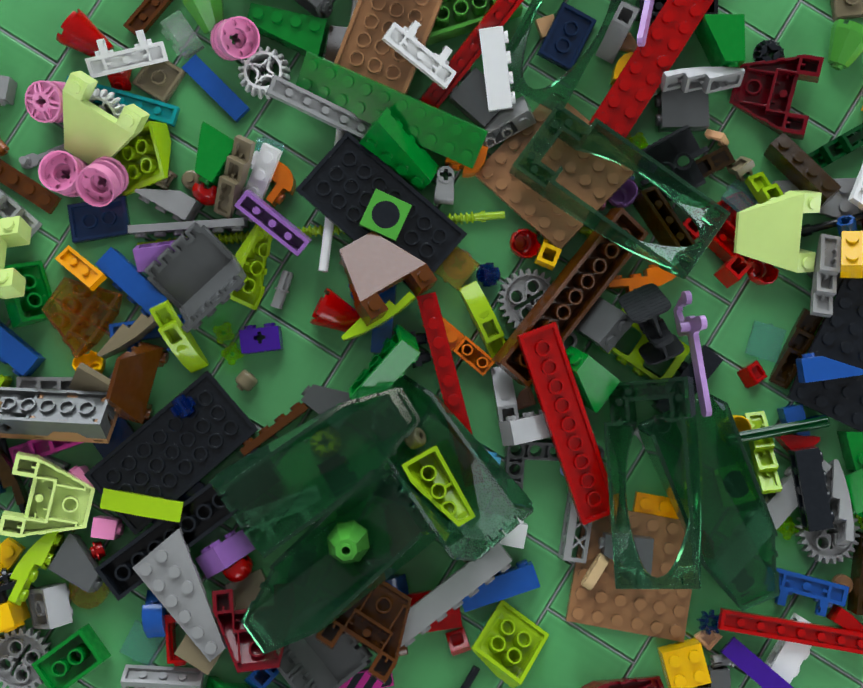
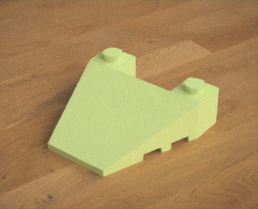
[62,70,150,165]
[734,190,822,273]
[0,216,32,299]
[0,451,95,538]

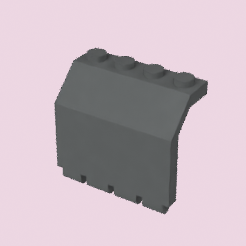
[144,222,247,333]
[277,598,373,688]

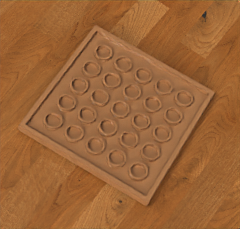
[474,90,641,249]
[565,509,703,642]

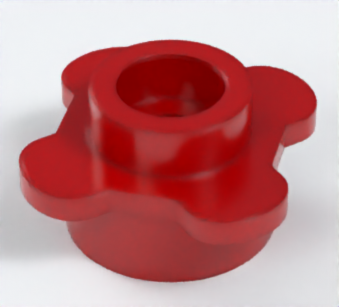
[90,541,106,561]

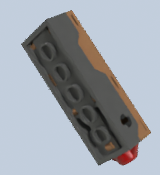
[0,387,119,444]

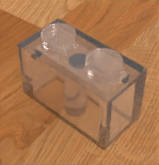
[160,10,205,60]

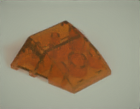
[42,277,123,359]

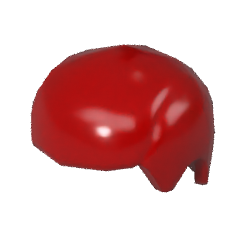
[192,183,217,206]
[509,229,541,258]
[747,259,779,285]
[221,555,253,583]

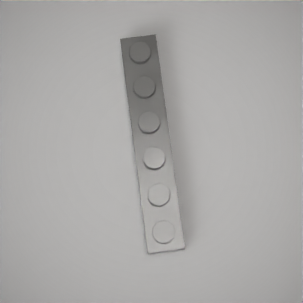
[266,74,372,140]
[127,217,249,238]

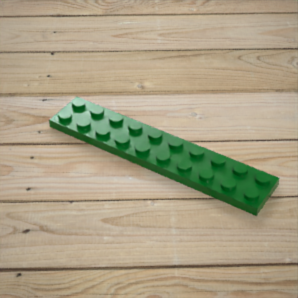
[296,52,489,169]

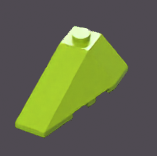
[229,224,272,311]
[401,446,476,527]

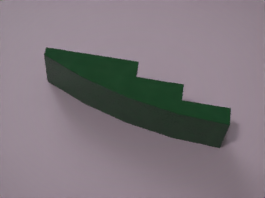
[808,123,863,168]

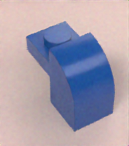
[777,404,826,436]
[142,590,167,638]

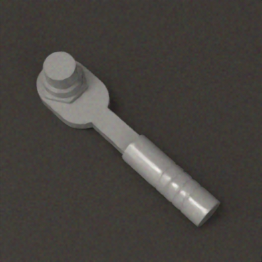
[19,144,66,169]

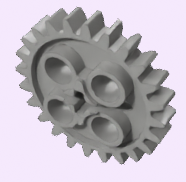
[497,268,551,329]
[795,503,860,564]
[0,626,52,688]

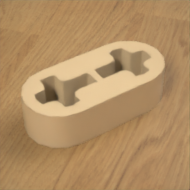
[581,553,609,591]

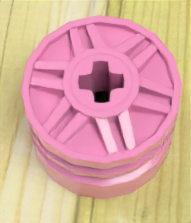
[210,16,260,61]
[25,80,66,123]
[38,150,88,198]
[75,156,129,207]

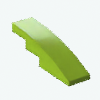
[341,291,415,341]
[744,411,783,494]
[100,488,184,523]

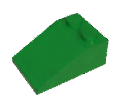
[31,623,111,688]

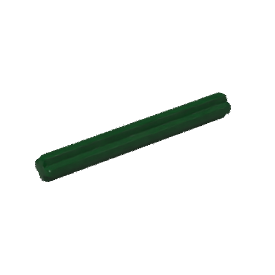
[729,416,830,445]

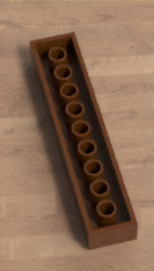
[492,207,649,388]

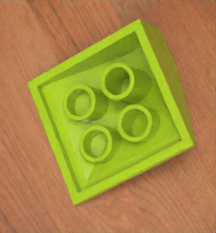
[113,121,171,196]
[471,600,549,688]

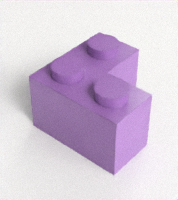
[195,529,255,579]

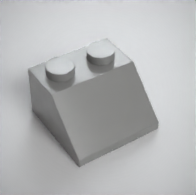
[28,583,73,629]

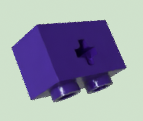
[239,323,284,354]

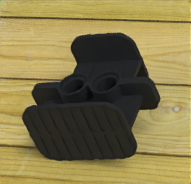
[634,125,709,202]
[618,283,684,365]

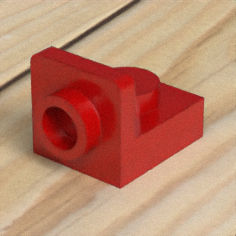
[107,69,132,91]

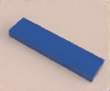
[181,54,250,123]

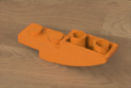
[606,263,686,293]
[422,317,494,376]

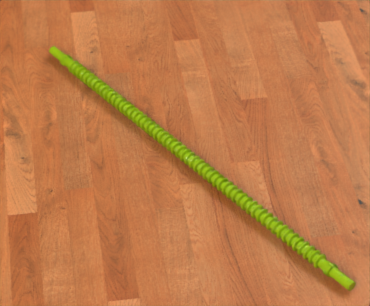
[137,210,505,245]

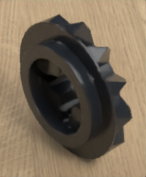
[753,39,785,62]

